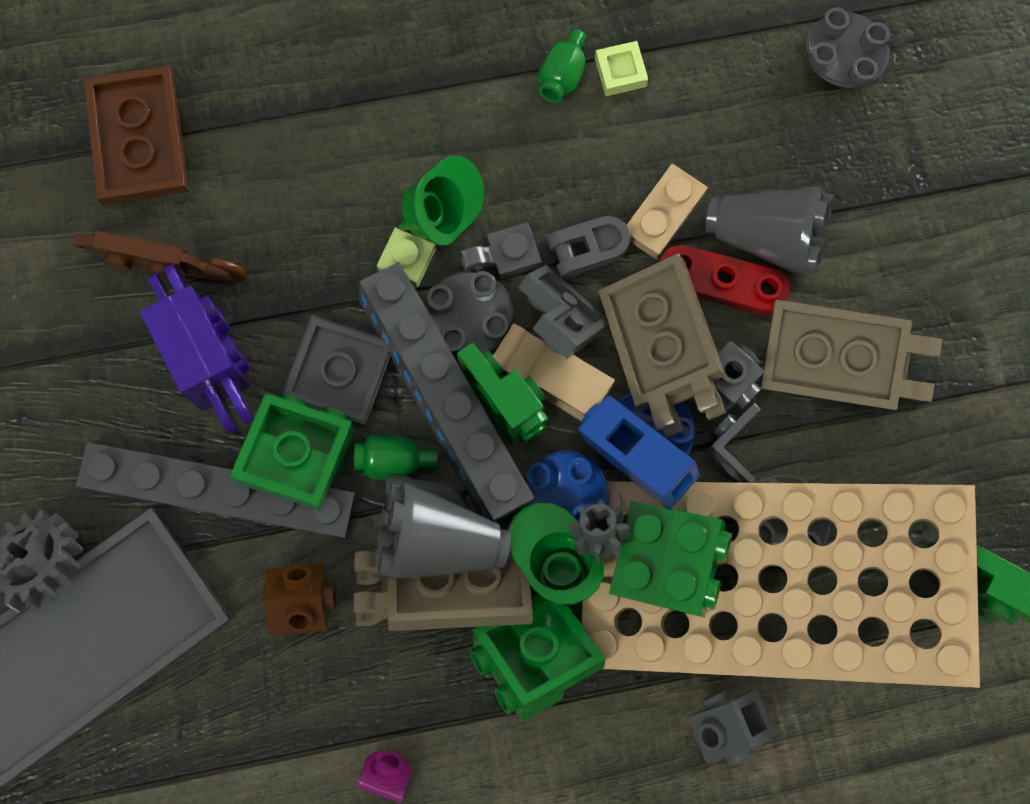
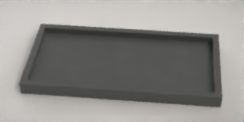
[0,508,233,791]

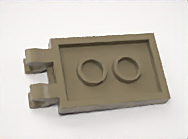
[598,253,726,438]
[759,300,943,410]
[354,551,533,631]

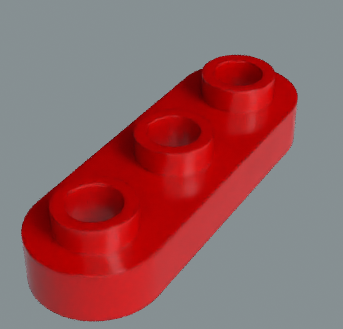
[660,245,790,315]

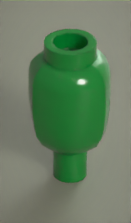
[537,29,586,103]
[354,435,438,480]

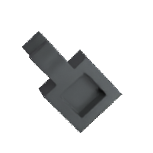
[461,222,542,280]

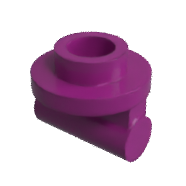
[356,751,411,804]

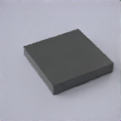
[282,315,391,428]

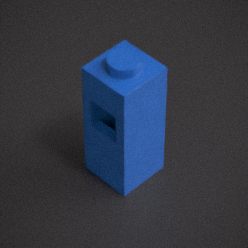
[578,395,701,510]

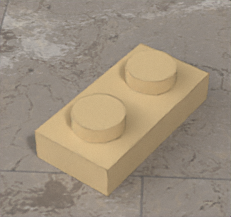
[627,163,708,260]

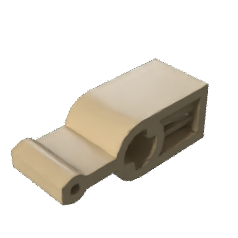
[493,323,615,421]

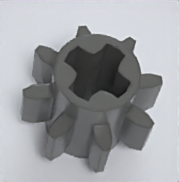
[569,499,631,563]

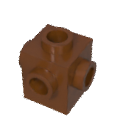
[262,564,337,636]

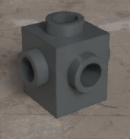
[713,340,765,414]
[687,689,776,765]

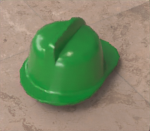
[399,156,484,246]
[508,503,604,605]

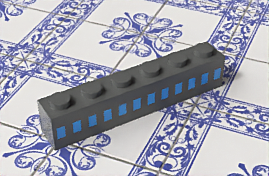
[359,262,534,524]

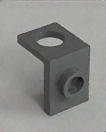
[705,403,761,483]

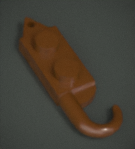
[72,230,246,284]

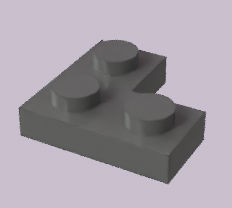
[518,265,609,359]

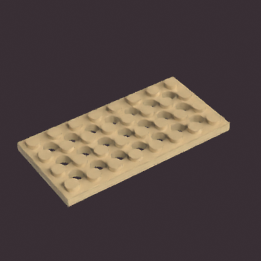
[582,481,980,688]

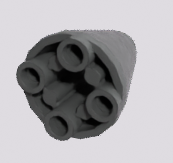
[706,186,834,276]
[376,482,511,579]

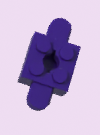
[139,264,254,434]

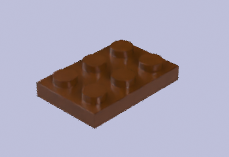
[84,65,189,206]

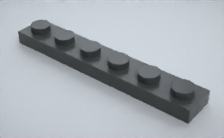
[76,442,357,539]

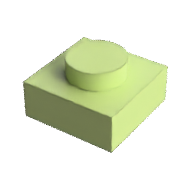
[595,41,648,97]
[377,227,436,288]

